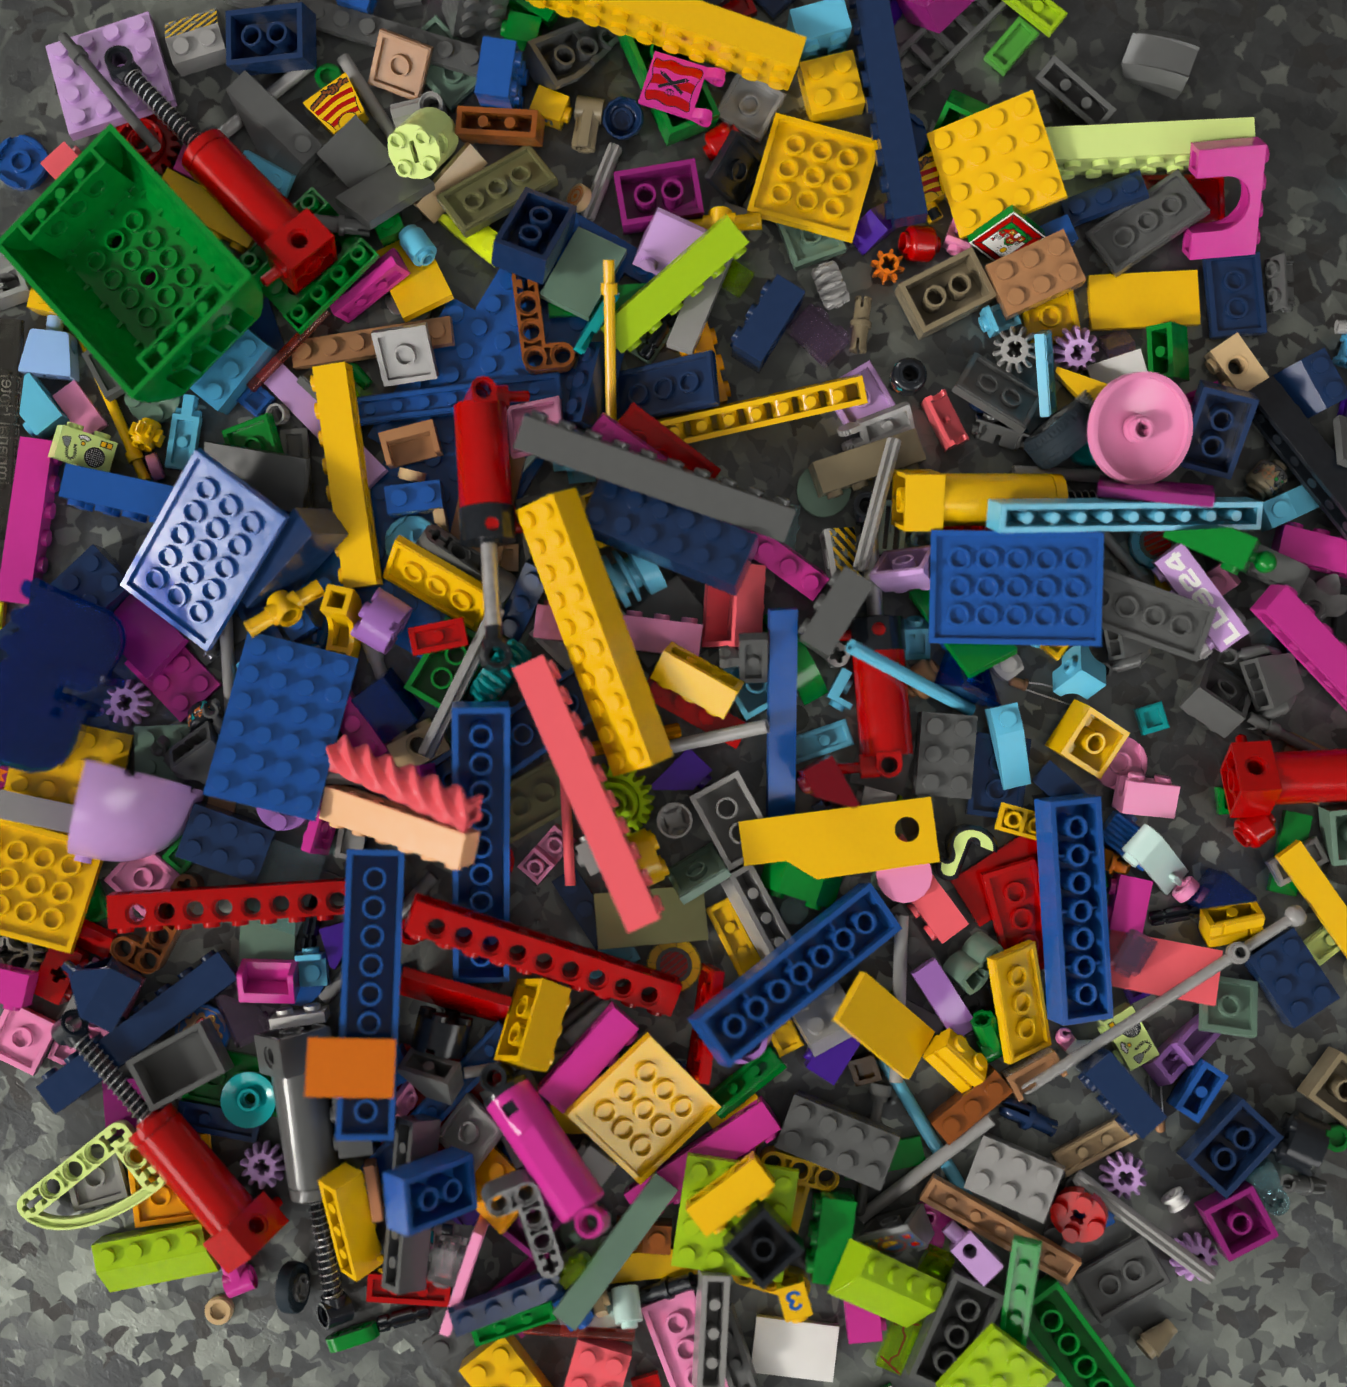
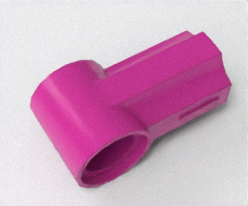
[220,1262,258,1298]

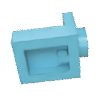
[904,616,931,660]
[825,667,854,712]
[294,947,330,987]

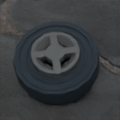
[275,1261,311,1314]

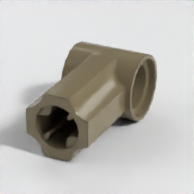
[571,95,605,154]

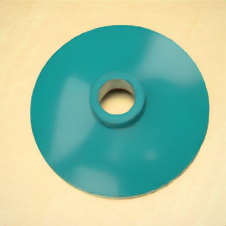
[220,1071,276,1128]

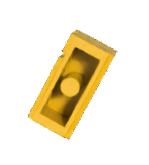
[1198,897,1265,948]
[923,1028,988,1093]

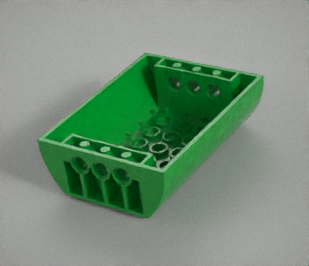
[0,123,263,402]

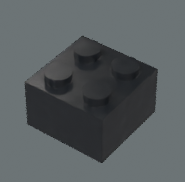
[723,1199,805,1290]

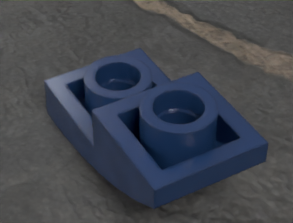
[1031,760,1087,797]

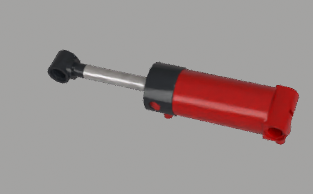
[454,376,530,673]
[838,491,913,779]

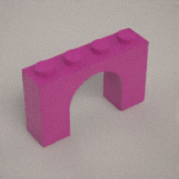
[1182,137,1269,260]

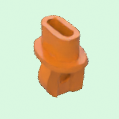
[1104,847,1131,875]

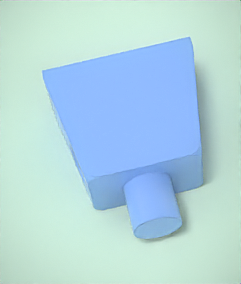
[18,315,80,382]

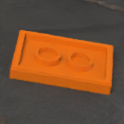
[304,1037,396,1098]

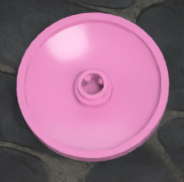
[1087,372,1193,484]

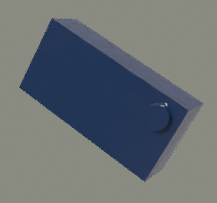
[241,508,349,608]

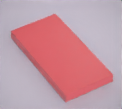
[1109,930,1223,1006]

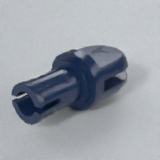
[999,1098,1058,1137]

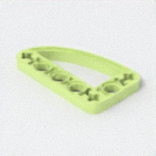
[17,1120,165,1230]

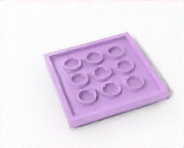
[45,11,178,141]

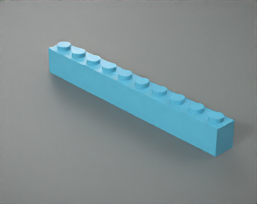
[986,497,1264,533]

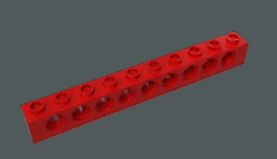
[107,878,346,933]
[404,892,683,1017]

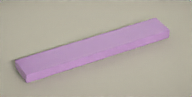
[257,357,388,489]

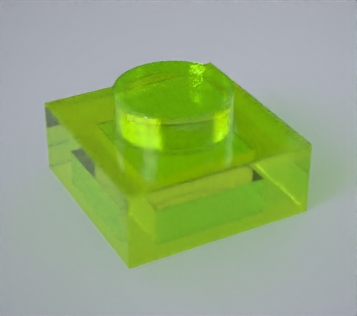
[721,259,755,298]
[917,1244,955,1281]
[559,1253,588,1289]

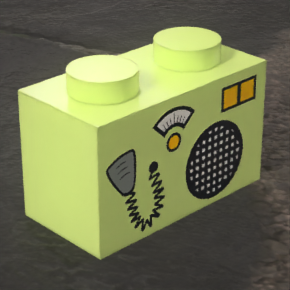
[48,421,118,472]
[1098,1002,1160,1071]

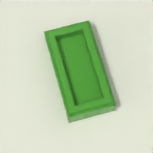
[983,16,1040,77]

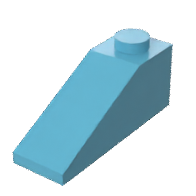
[1261,485,1319,532]
[984,702,1031,790]

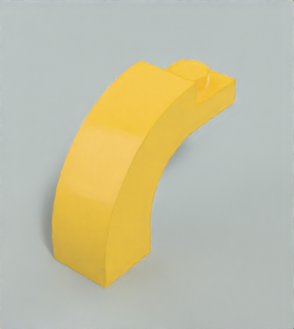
[320,584,362,658]

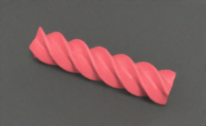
[326,734,483,833]

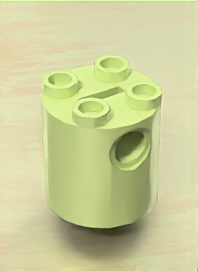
[388,107,459,179]

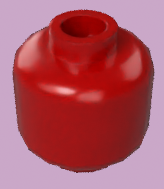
[703,122,741,161]
[898,225,941,262]
[1233,813,1276,848]

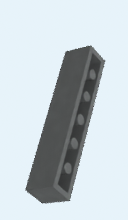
[381,1114,441,1295]

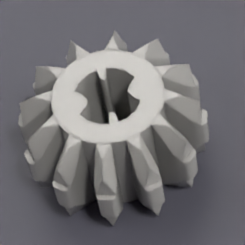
[811,260,850,310]
[993,326,1036,373]

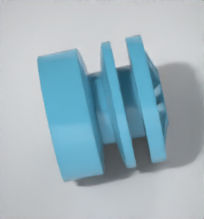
[601,549,667,608]

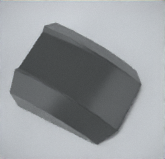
[1122,29,1201,100]

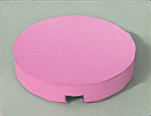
[1096,737,1148,789]
[875,863,932,903]

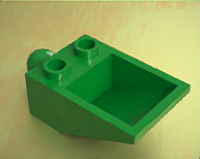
[1163,527,1277,576]

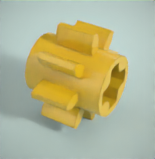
[128,418,165,452]

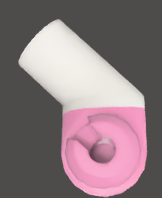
[1055,1027,1092,1054]

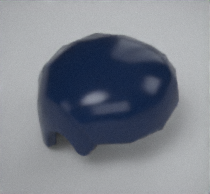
[603,96,644,140]

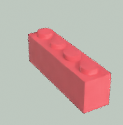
[896,833,969,944]

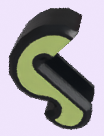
[933,824,998,881]

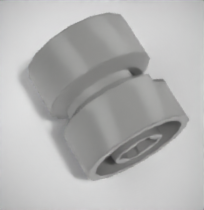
[657,801,693,839]

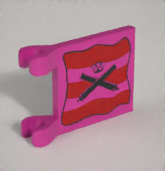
[638,51,726,128]

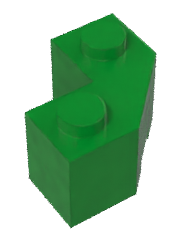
[760,861,843,911]

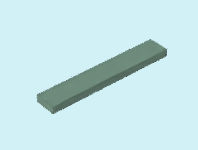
[552,1172,678,1331]

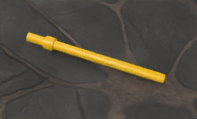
[601,260,618,421]
[76,337,151,481]

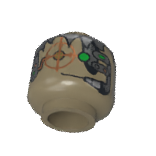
[1245,459,1288,500]

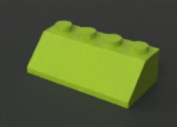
[91,1220,220,1292]
[827,1239,946,1328]

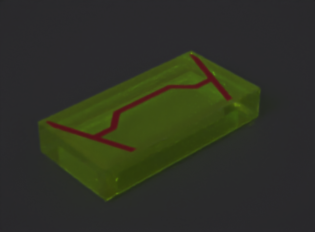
[874,1321,922,1376]

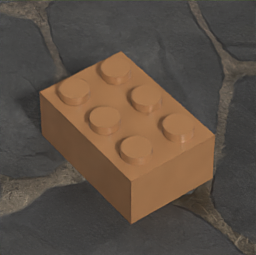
[984,229,1086,321]

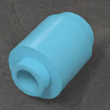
[399,224,437,266]

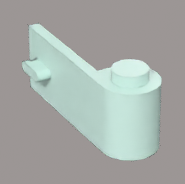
[1122,824,1189,896]
[559,1285,643,1336]

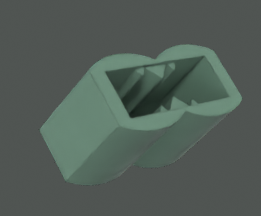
[942,930,1004,995]

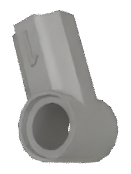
[390,91,447,128]

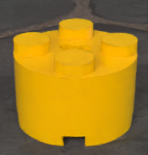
[627,828,670,885]

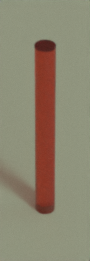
[246,310,331,392]
[523,1324,635,1341]

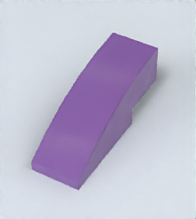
[910,957,973,1036]
[1142,1013,1221,1086]

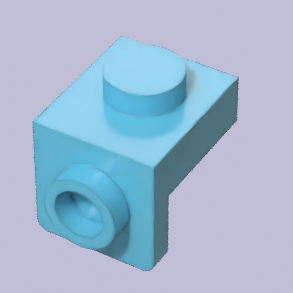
[978,304,1022,338]

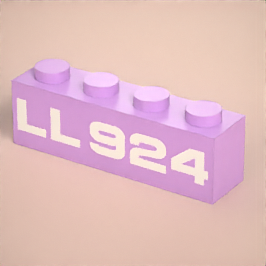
[1151,543,1249,652]

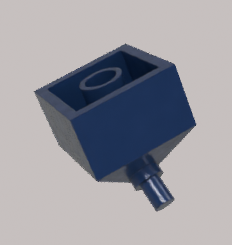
[62,956,142,1033]

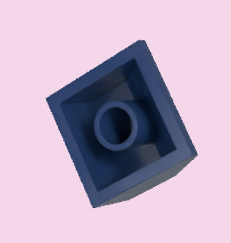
[1273,347,1347,419]

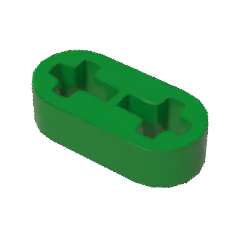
[325,1320,380,1353]

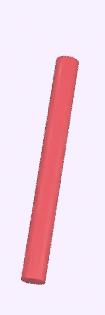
[559,778,576,886]

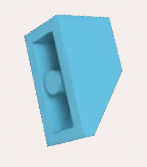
[19,372,70,440]

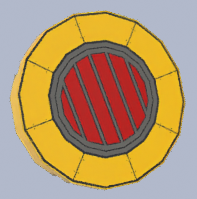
[647,942,701,992]

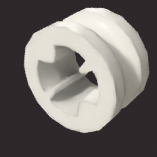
[1161,1186,1190,1213]

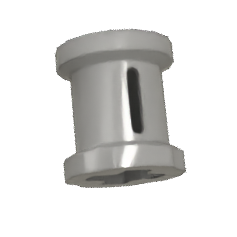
[824,643,850,668]

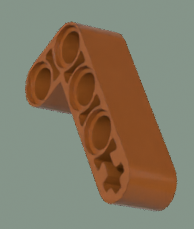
[512,273,576,375]
[110,872,204,974]

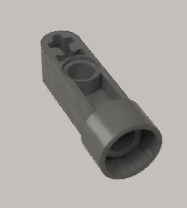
[415,525,518,606]

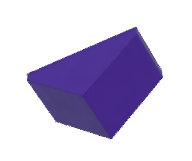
[852,201,899,256]
[319,921,344,970]

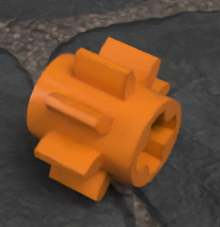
[870,249,905,285]

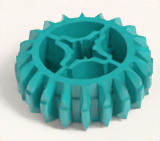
[469,639,532,701]

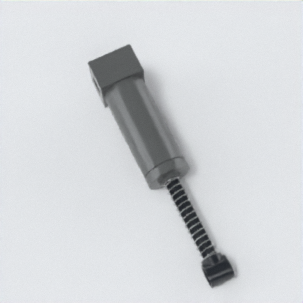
[254,1023,354,1330]

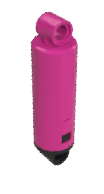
[479,1063,610,1238]

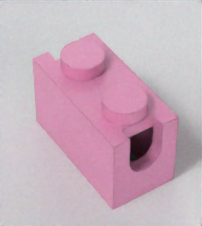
[1112,772,1180,819]

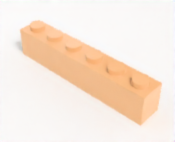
[319,784,481,870]

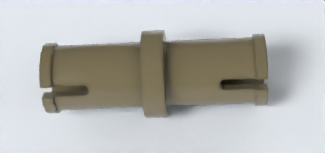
[849,296,872,354]

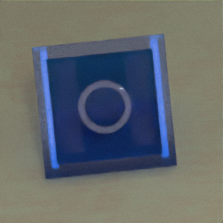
[934,649,1001,707]
[351,667,425,744]
[1185,868,1257,908]

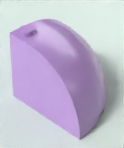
[67,760,204,864]

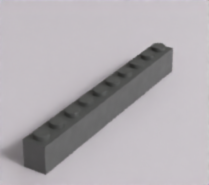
[513,410,796,542]

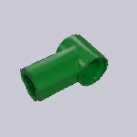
[970,1009,1003,1064]

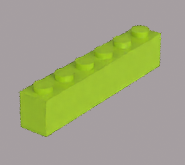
[600,214,749,354]

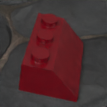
[796,755,860,808]

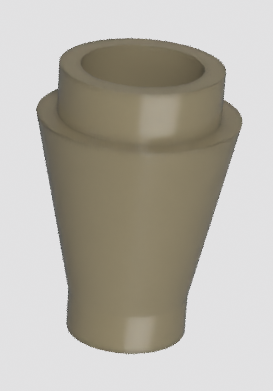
[1136,1318,1178,1360]

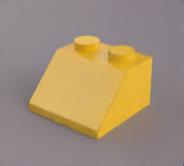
[1045,699,1130,779]

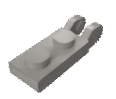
[837,401,916,452]

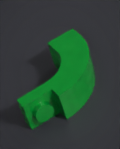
[762,607,828,706]

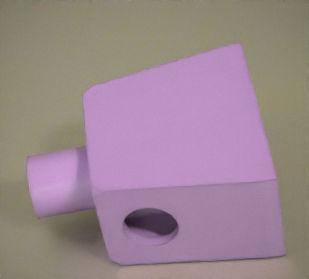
[942,1220,1004,1286]

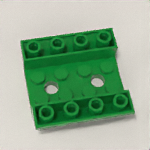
[238,187,380,335]

